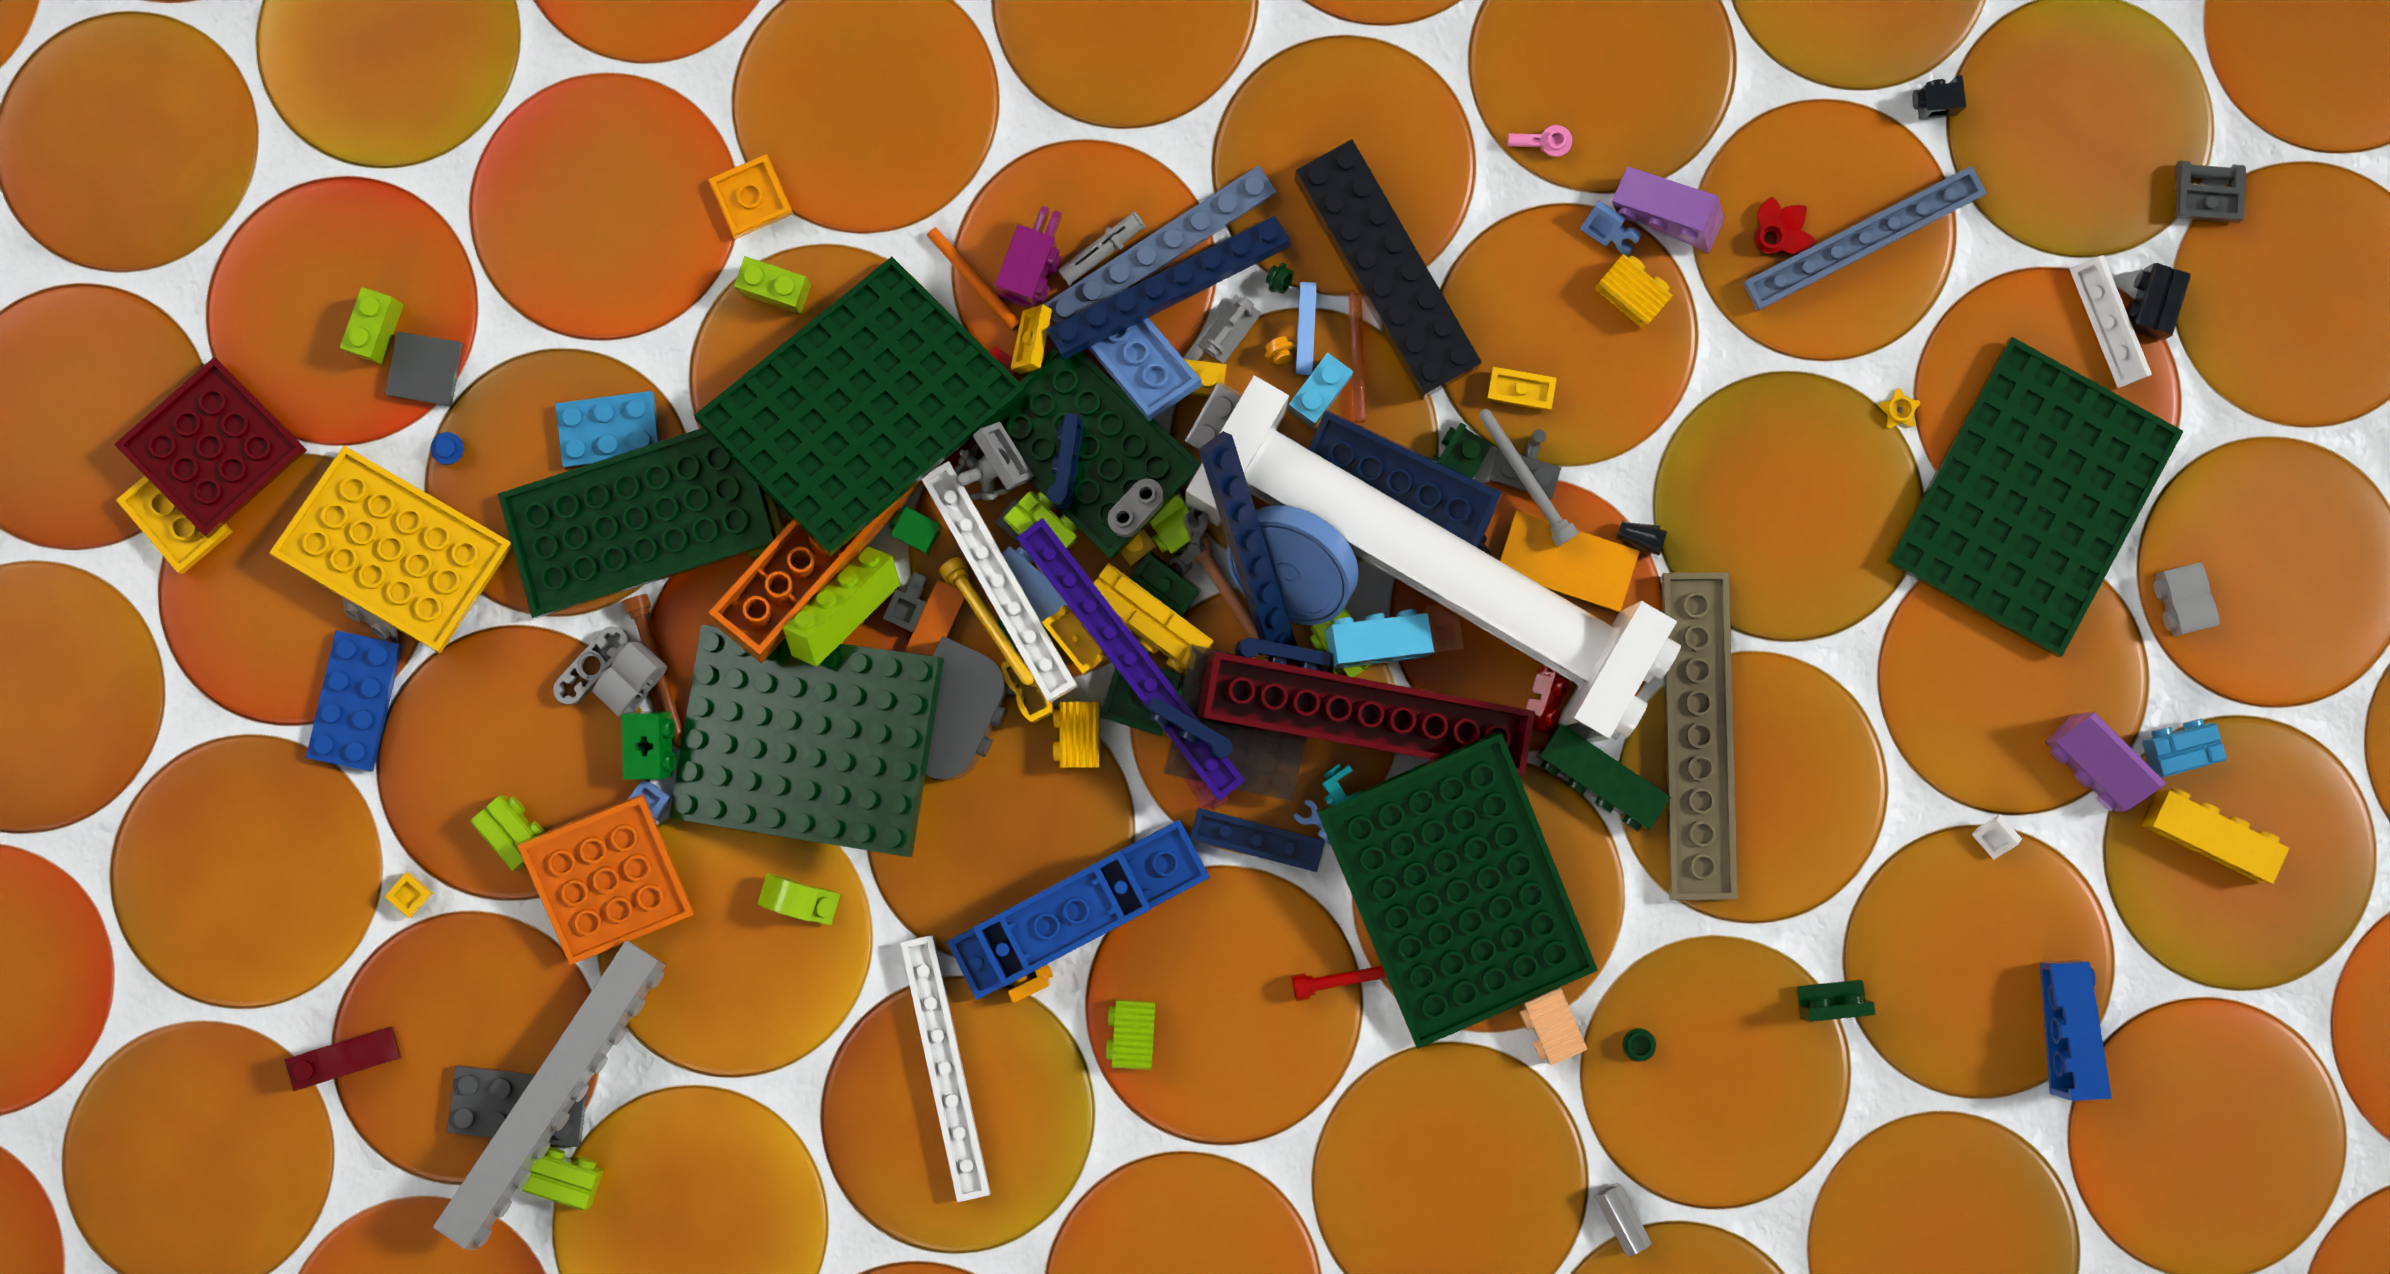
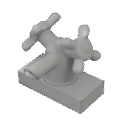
[954,422,1034,501]

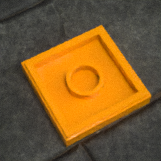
[708,154,794,240]

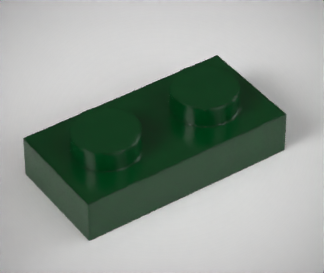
[1130,551,1202,617]

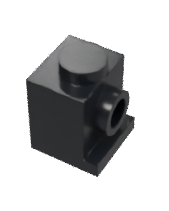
[1912,75,1966,119]

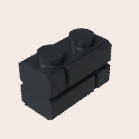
[2126,263,2191,340]

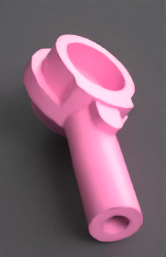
[1507,125,1573,158]

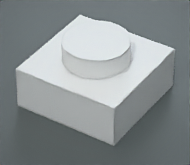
[1972,814,2022,860]

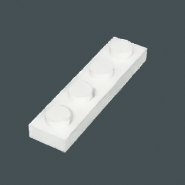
[2069,255,2152,388]

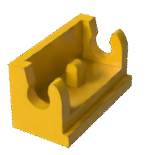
[1042,605,1108,676]

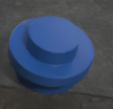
[430,432,464,465]

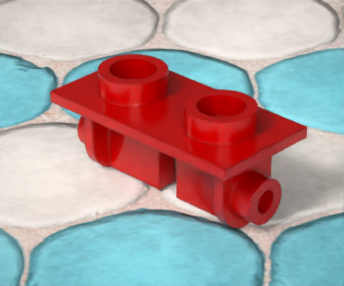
[1526,664,1569,735]

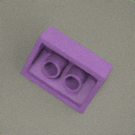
[2045,712,2166,812]

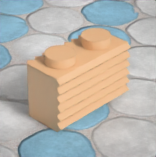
[1519,988,1588,1065]

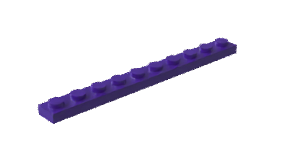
[1016,518,1245,802]

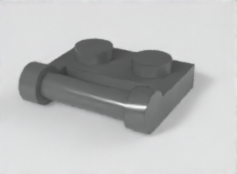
[2174,160,2246,223]

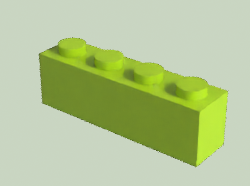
[783,546,901,667]

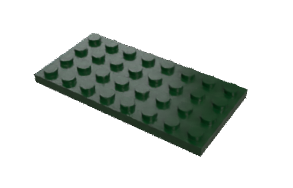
[498,428,776,618]

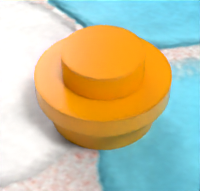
[1265,336,1297,365]

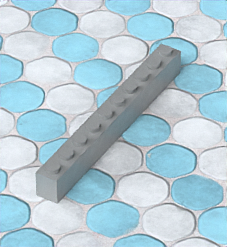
[433,940,666,1250]

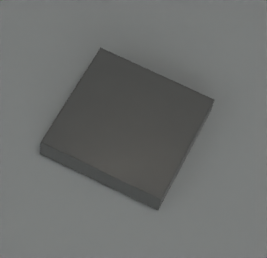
[385,331,464,407]

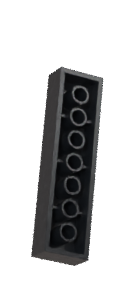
[1294,139,1482,400]

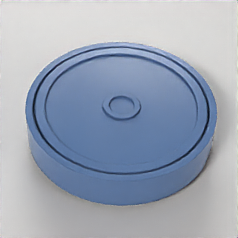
[1227,505,1359,625]

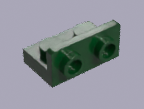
[1432,423,1493,478]
[1797,980,1876,1022]

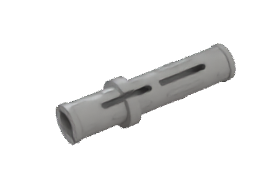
[1057,211,1146,286]

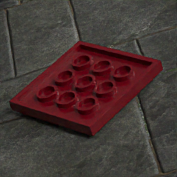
[114,357,307,538]

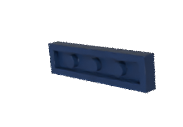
[1190,808,1325,872]

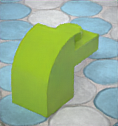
[757,873,841,925]

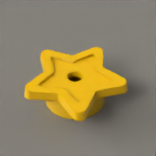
[1878,388,1920,429]

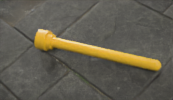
[939,557,1034,685]

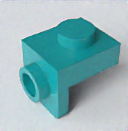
[1321,764,1353,805]

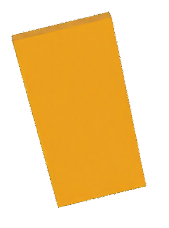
[1499,510,1640,613]

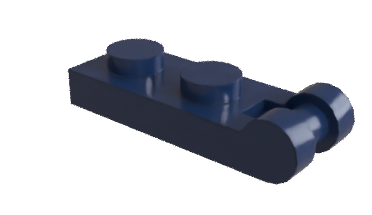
[1047,413,1084,511]
[1235,638,1332,671]
[1147,696,1233,759]

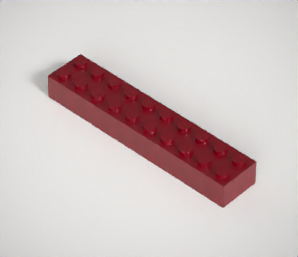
[1197,651,1536,776]

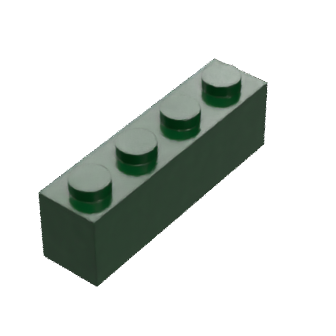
[1536,724,1671,832]

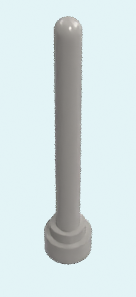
[1479,409,1579,548]

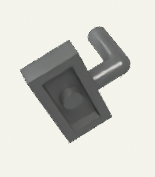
[1489,429,1561,500]

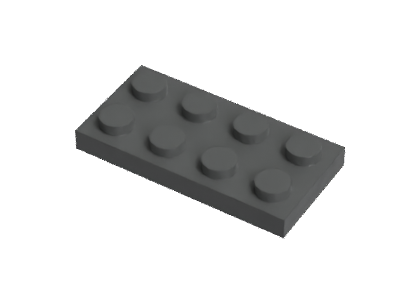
[447,1065,589,1147]

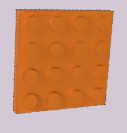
[517,793,694,965]

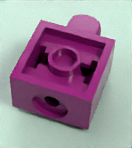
[995,206,1062,309]

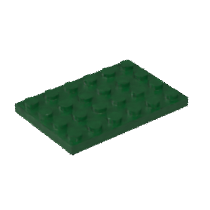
[985,347,1201,561]

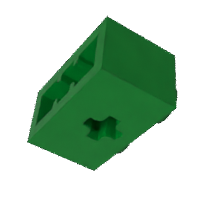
[621,711,676,779]

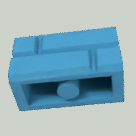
[2142,718,2227,778]

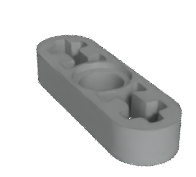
[553,626,630,705]

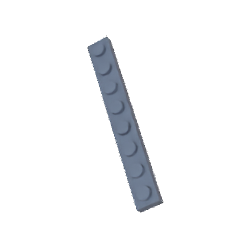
[1043,165,1276,324]
[1742,166,1987,312]

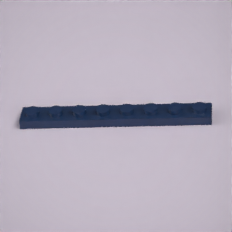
[1047,216,1291,360]
[1198,431,1297,660]

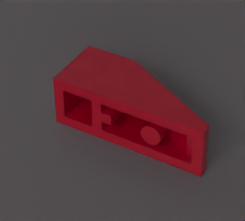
[284,1026,401,1091]

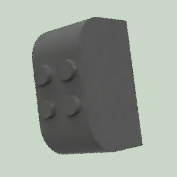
[925,636,1008,780]

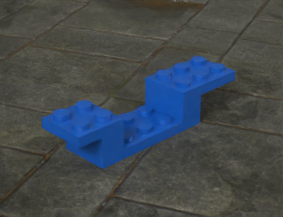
[946,819,1210,1000]

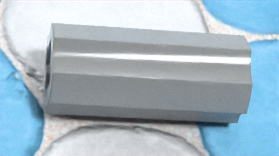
[1594,1183,1652,1257]

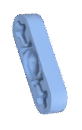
[1295,282,1316,376]

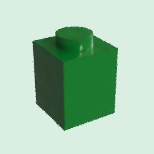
[889,506,943,556]

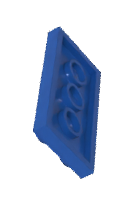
[306,630,403,772]

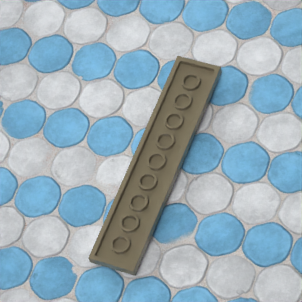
[1662,572,1738,900]

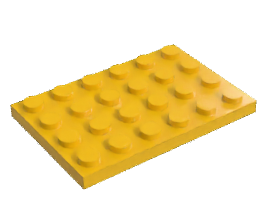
[269,446,512,654]

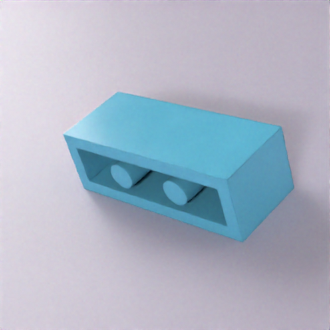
[1325,609,1434,669]

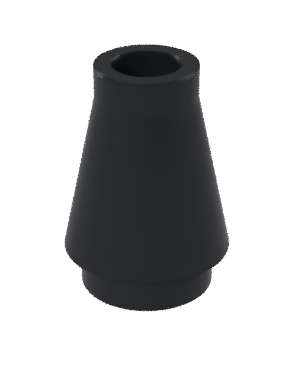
[1616,520,1667,556]

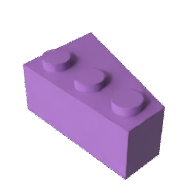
[1612,166,1724,253]

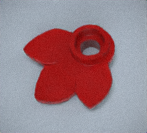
[1754,197,1815,255]

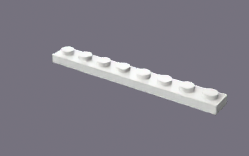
[922,461,1078,703]
[900,935,991,1202]

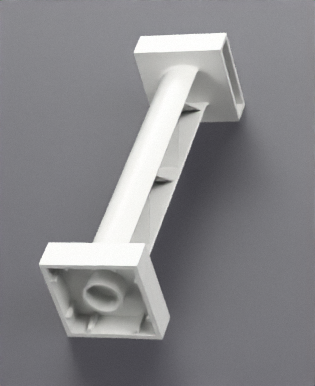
[1186,375,1681,743]

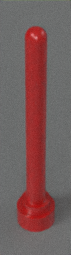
[1292,966,1386,1001]

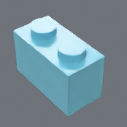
[1287,352,1354,429]

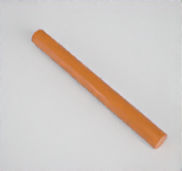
[927,227,1020,331]

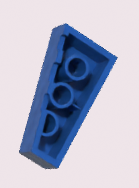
[2040,960,2112,1101]

